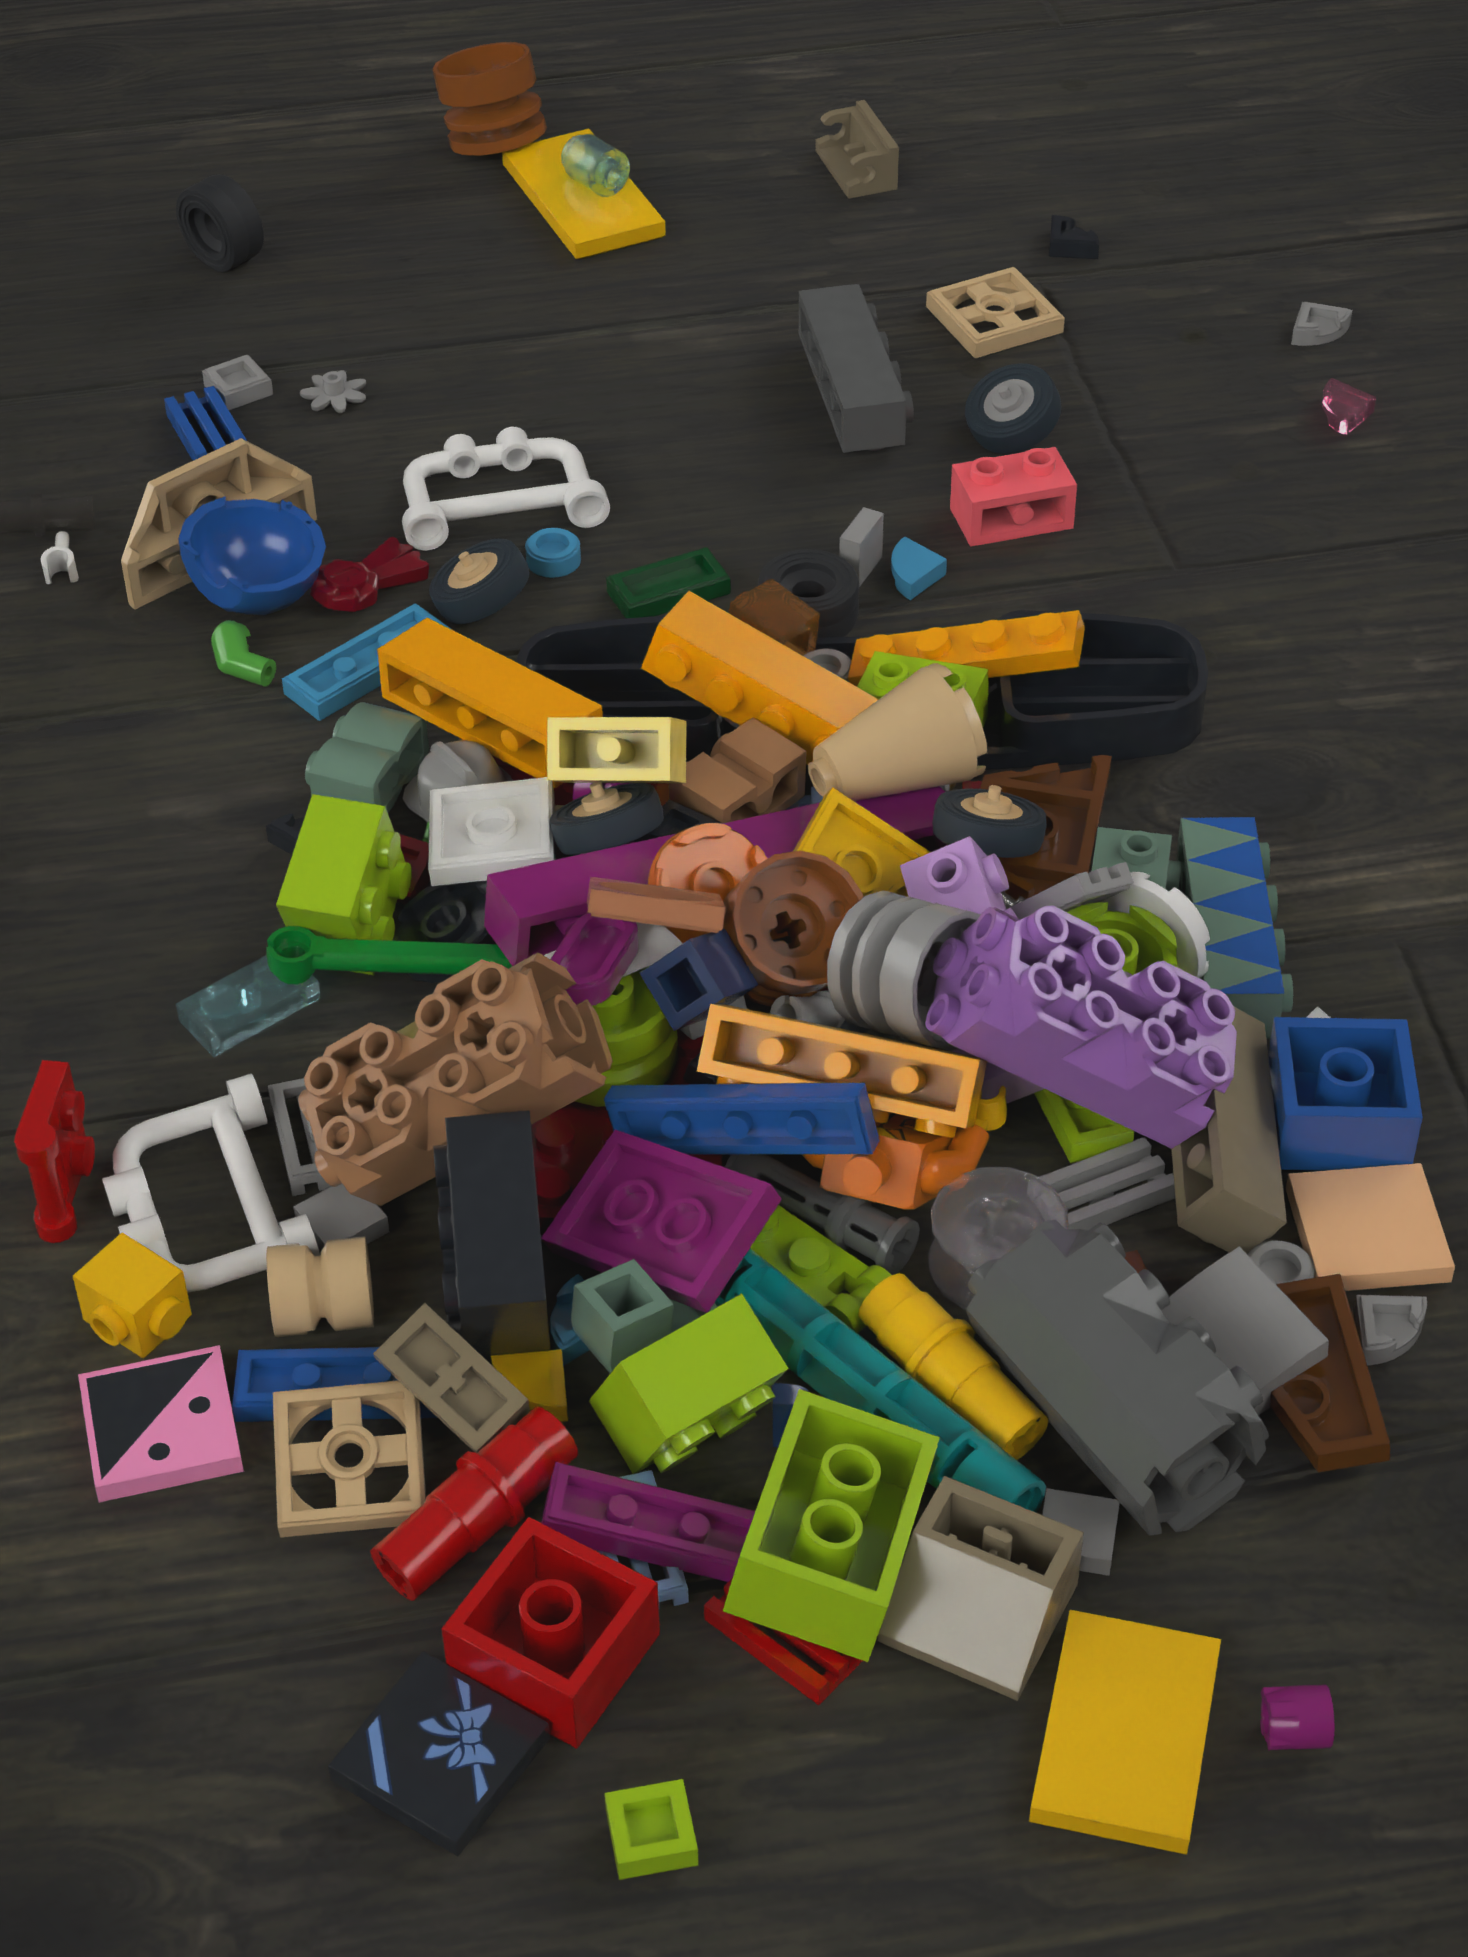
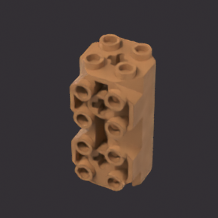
[298,952,613,1206]

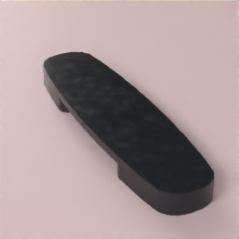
[516,610,1208,773]

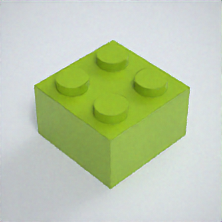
[276,794,412,976]
[589,1294,789,1474]

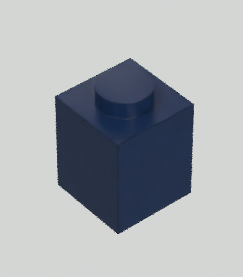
[640,928,759,1031]

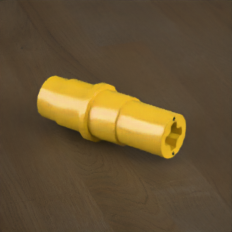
[858,1273,1049,1460]

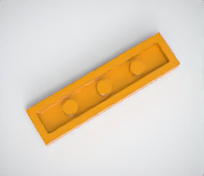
[848,610,1085,687]

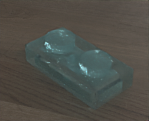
[176,955,321,1057]

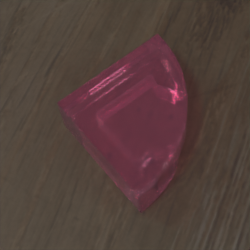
[1322,378,1376,436]

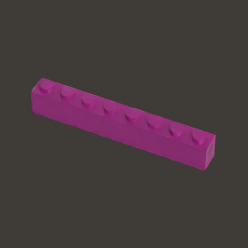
[484,786,948,966]

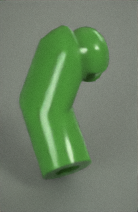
[211,620,276,687]

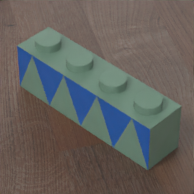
[1176,817,1293,1038]

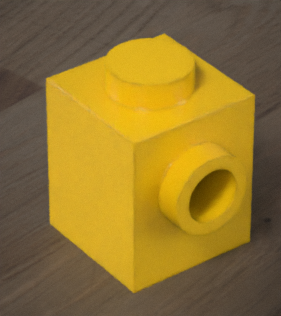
[73,1232,192,1359]

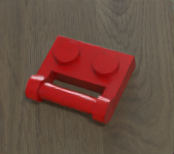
[14,1060,95,1243]

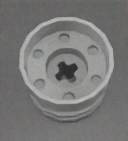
[827,890,981,1051]

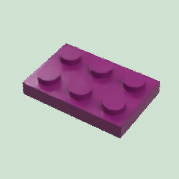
[541,1129,782,1313]

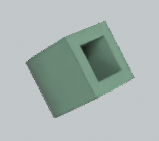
[571,1259,718,1374]

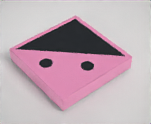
[78,1345,244,1503]

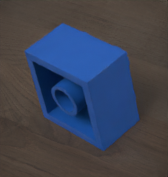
[1268,1017,1423,1171]

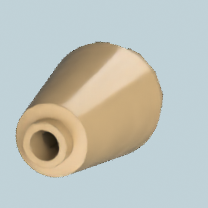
[808,663,987,801]

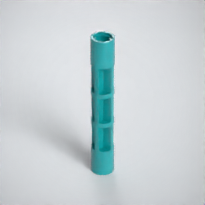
[715,1248,1046,1513]

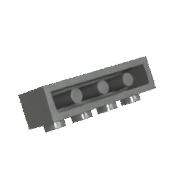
[798,284,914,453]

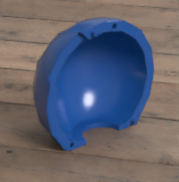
[178,496,326,615]

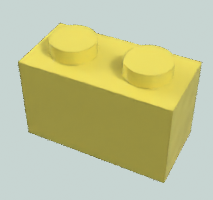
[547,717,686,783]

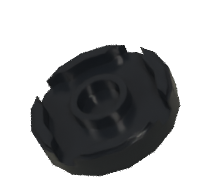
[393,880,496,983]

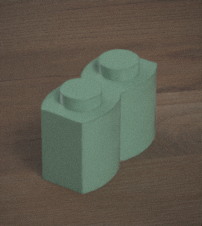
[305,702,429,813]

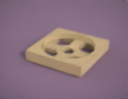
[926,267,1065,358]
[273,1381,426,1538]

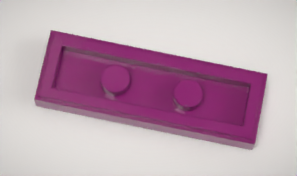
[542,1462,755,1582]

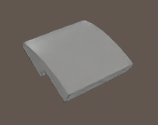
[1161,1246,1329,1415]

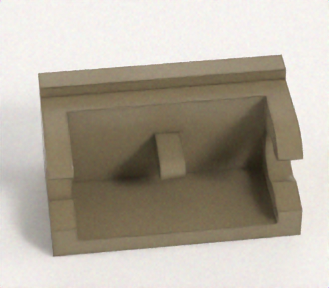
[816,100,899,199]
[373,1303,530,1453]

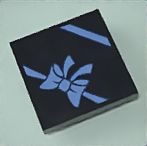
[328,1651,550,1857]

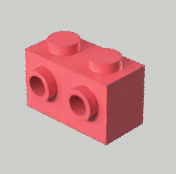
[950,447,1077,547]

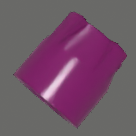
[1260,1684,1335,1750]

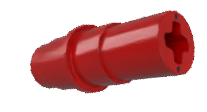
[370,1407,578,1601]

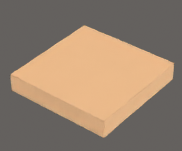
[1286,1163,1455,1291]

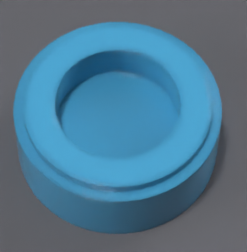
[525,528,581,578]

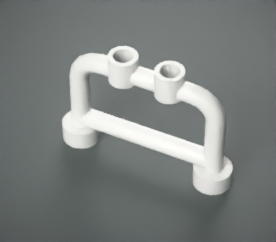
[402,427,610,551]
[102,1073,320,1293]

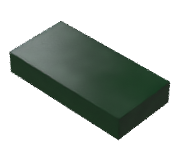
[606,547,731,618]

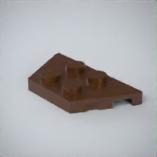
[980,755,1112,904]

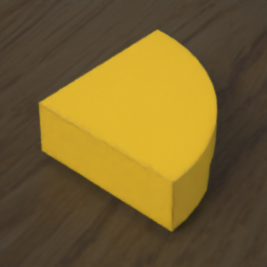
[491,1349,568,1421]

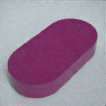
[551,913,639,1006]

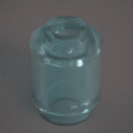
[561,134,630,197]

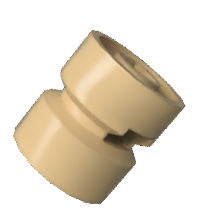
[266,1236,374,1337]

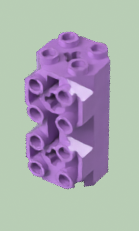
[925,905,1237,1149]

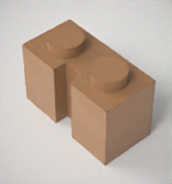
[668,717,807,824]

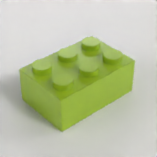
[723,1389,940,1662]

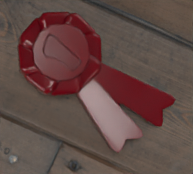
[310,537,429,612]

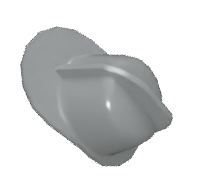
[403,740,513,823]

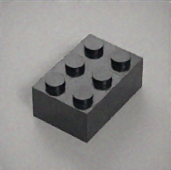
[433,1110,550,1365]

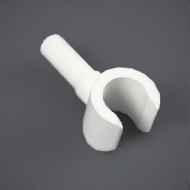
[40,531,79,585]

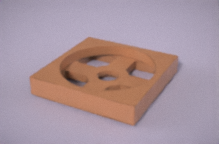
[587,877,725,933]

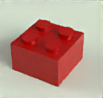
[442,1517,660,1749]

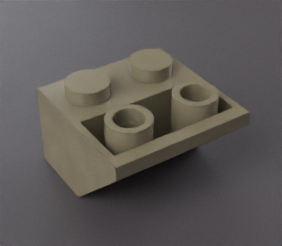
[878,1476,1084,1701]

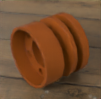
[432,42,547,156]
[722,850,864,1007]

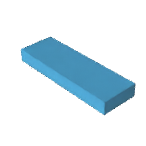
[282,603,451,721]

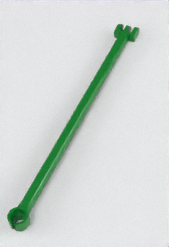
[266,926,828,988]

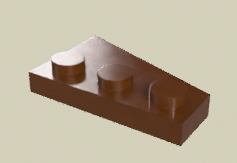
[1270,1274,1390,1472]

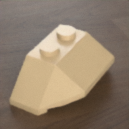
[121,438,317,610]

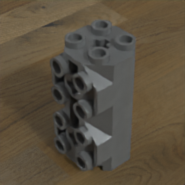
[966,1220,1269,1536]

